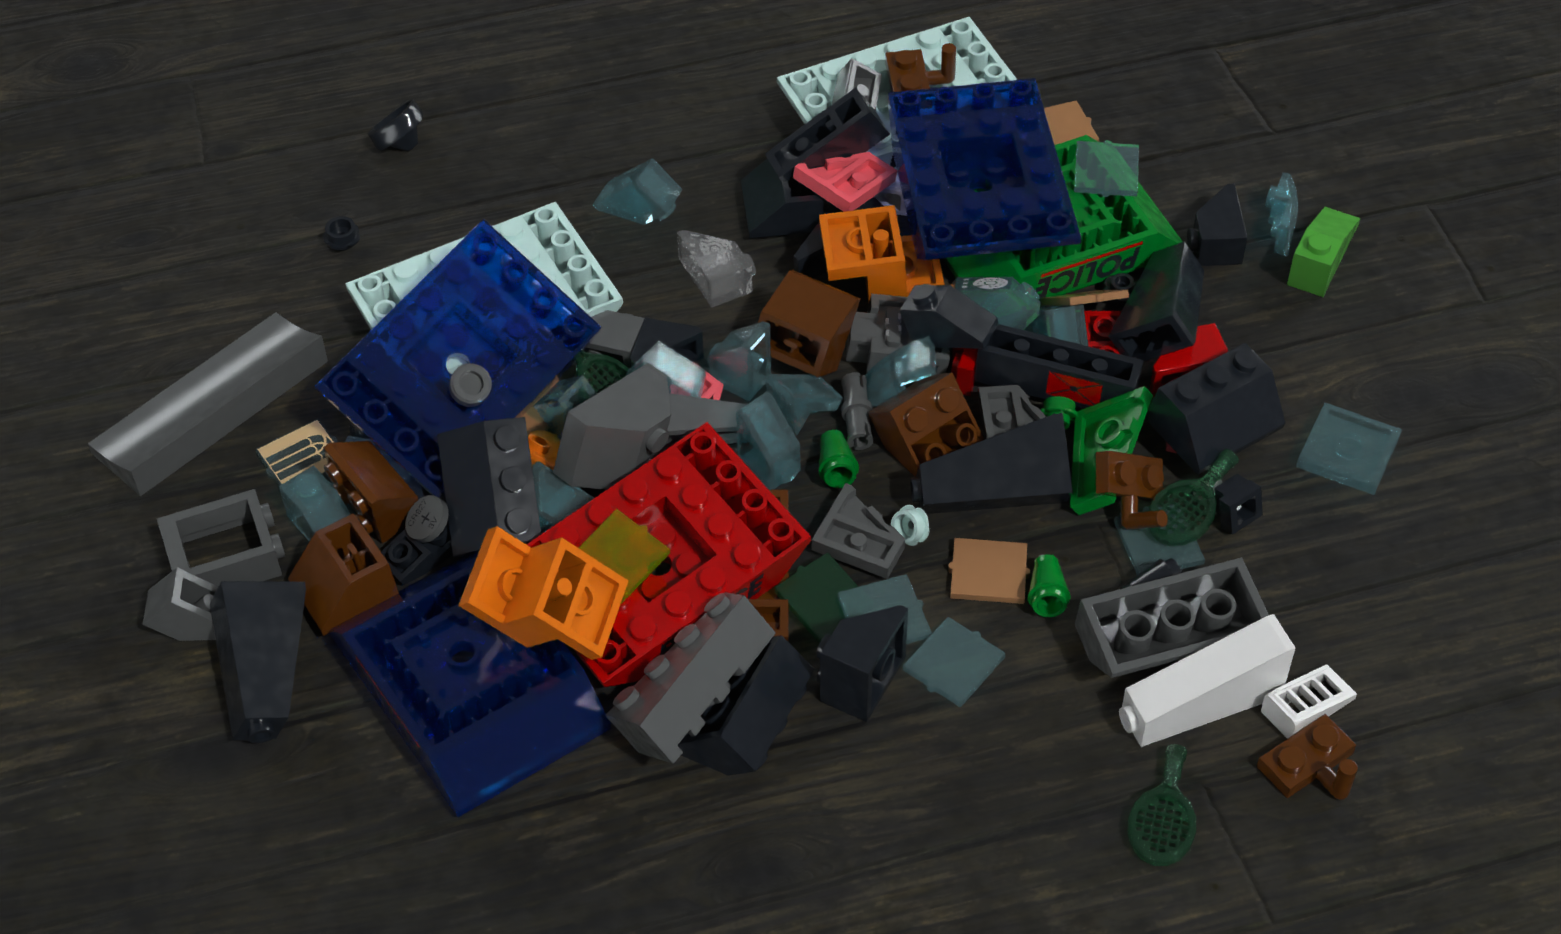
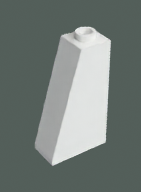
[1119,614,1295,747]

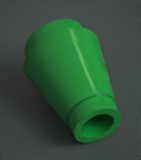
[819,430,859,488]
[1028,554,1071,617]

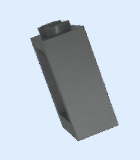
[157,489,286,586]

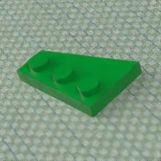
[1070,386,1153,515]

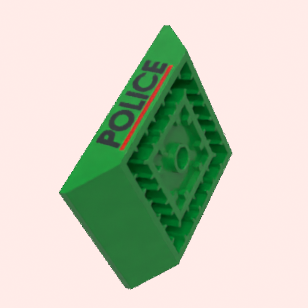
[917,135,1183,317]

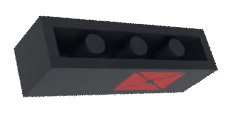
[974,324,1144,409]

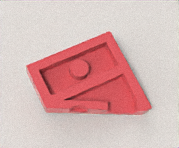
[793,152,898,212]

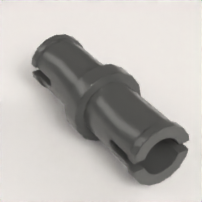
[841,372,873,450]

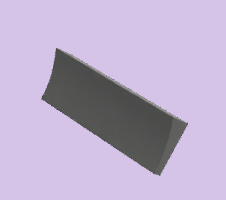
[88,312,328,496]

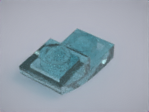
[1265,172,1298,256]
[865,336,936,407]

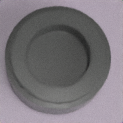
[449,363,492,407]

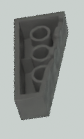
[606,592,775,764]

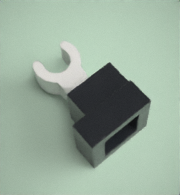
[1192,470,1263,535]

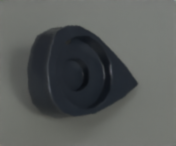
[368,99,423,151]

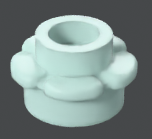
[891,505,929,546]

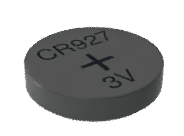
[405,495,449,543]

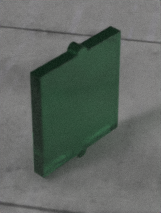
[774,552,875,644]

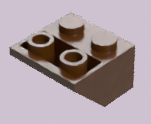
[750,270,861,377]
[868,373,985,477]
[323,441,419,544]
[288,513,400,636]

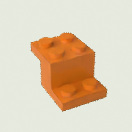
[819,205,945,302]
[458,526,629,660]

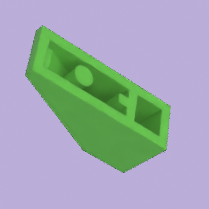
[1287,207,1360,297]

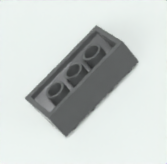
[1074,557,1269,678]

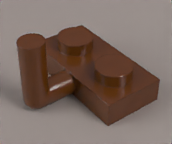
[885,43,956,112]
[1096,451,1168,530]
[1257,714,1358,800]

